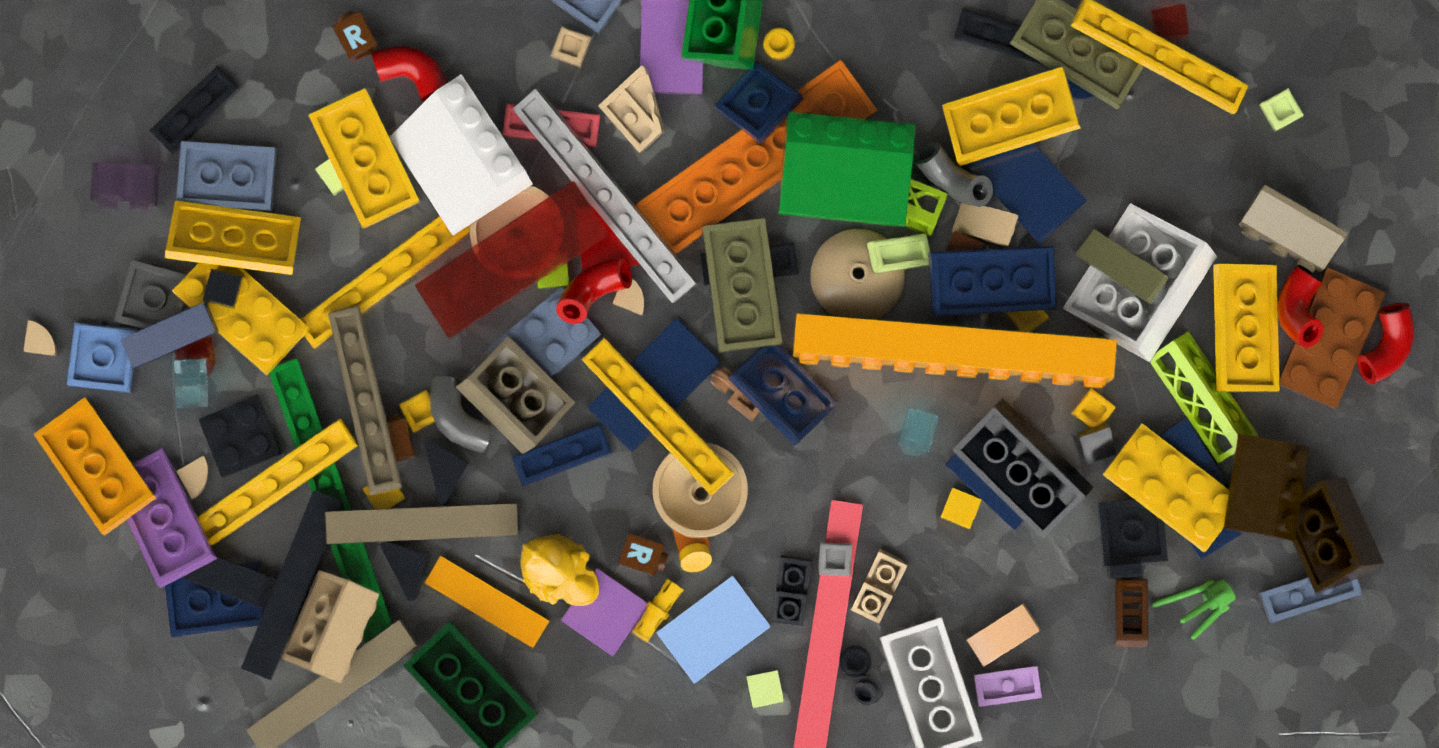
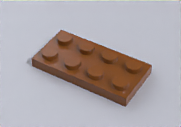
[1279,268,1386,409]

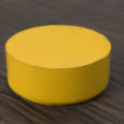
[763,28,795,61]
[679,543,712,572]

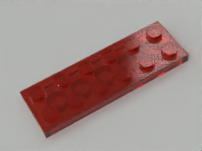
[415,181,609,339]

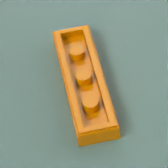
[424,556,550,648]

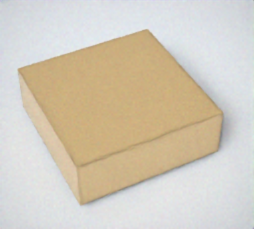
[551,26,591,68]

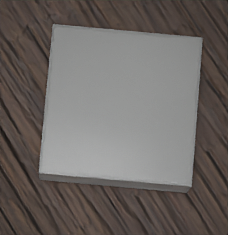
[818,543,852,576]

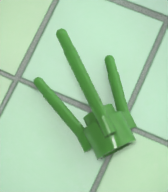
[1152,578,1236,640]

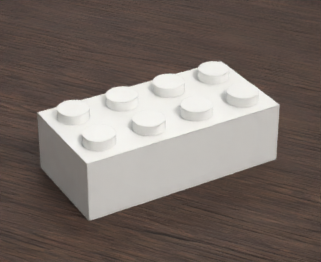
[879,617,983,748]

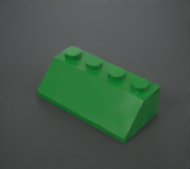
[681,0,763,70]

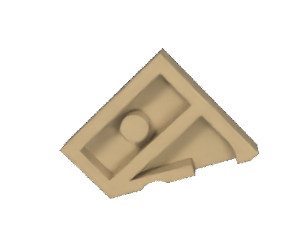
[598,65,665,153]

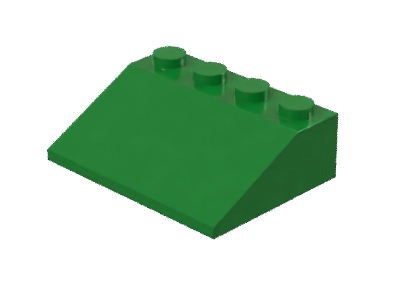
[778,112,915,227]

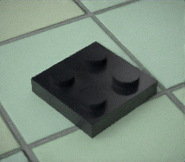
[198,395,282,478]
[1097,500,1168,567]

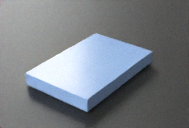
[656,576,771,684]

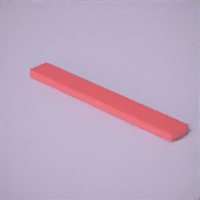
[793,500,863,748]

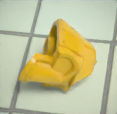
[520,533,600,606]

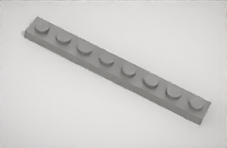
[513,88,699,303]

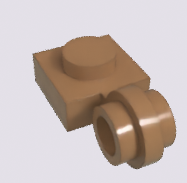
[711,367,760,421]

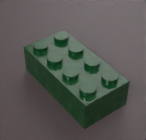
[403,621,539,748]

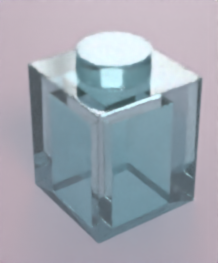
[174,359,208,408]
[897,407,939,458]

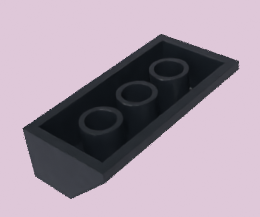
[952,398,1094,539]

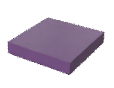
[561,568,647,657]

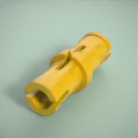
[631,578,684,642]

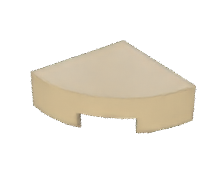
[613,279,645,316]
[24,320,57,356]
[176,455,209,499]

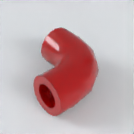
[371,45,448,102]
[556,258,632,324]
[1277,266,1324,348]
[1357,302,1414,384]

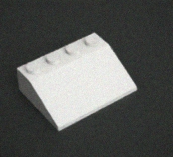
[389,74,532,235]
[1063,203,1217,362]

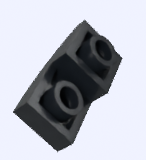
[771,555,812,626]

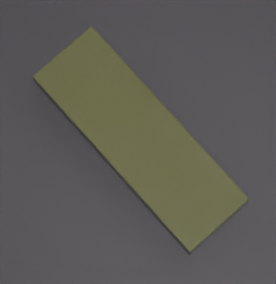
[1075,229,1169,304]

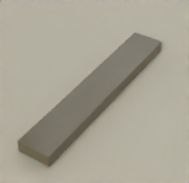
[328,305,403,495]
[325,503,518,544]
[246,620,419,748]

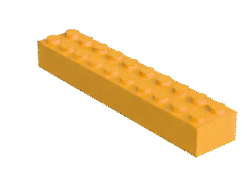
[793,314,1117,388]

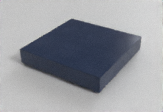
[714,61,803,144]

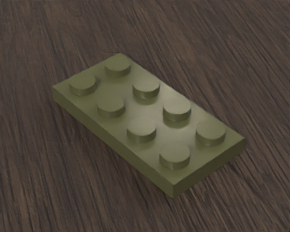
[1010,0,1144,109]
[702,218,783,353]

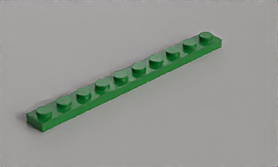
[269,359,393,644]

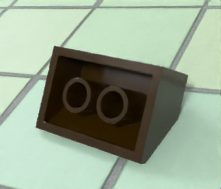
[1223,434,1309,541]
[1292,477,1384,594]

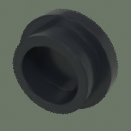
[839,645,871,677]
[852,674,883,705]

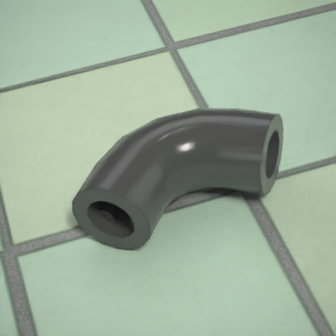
[914,142,993,207]
[430,376,491,453]

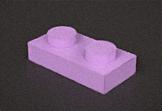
[973,666,1042,707]

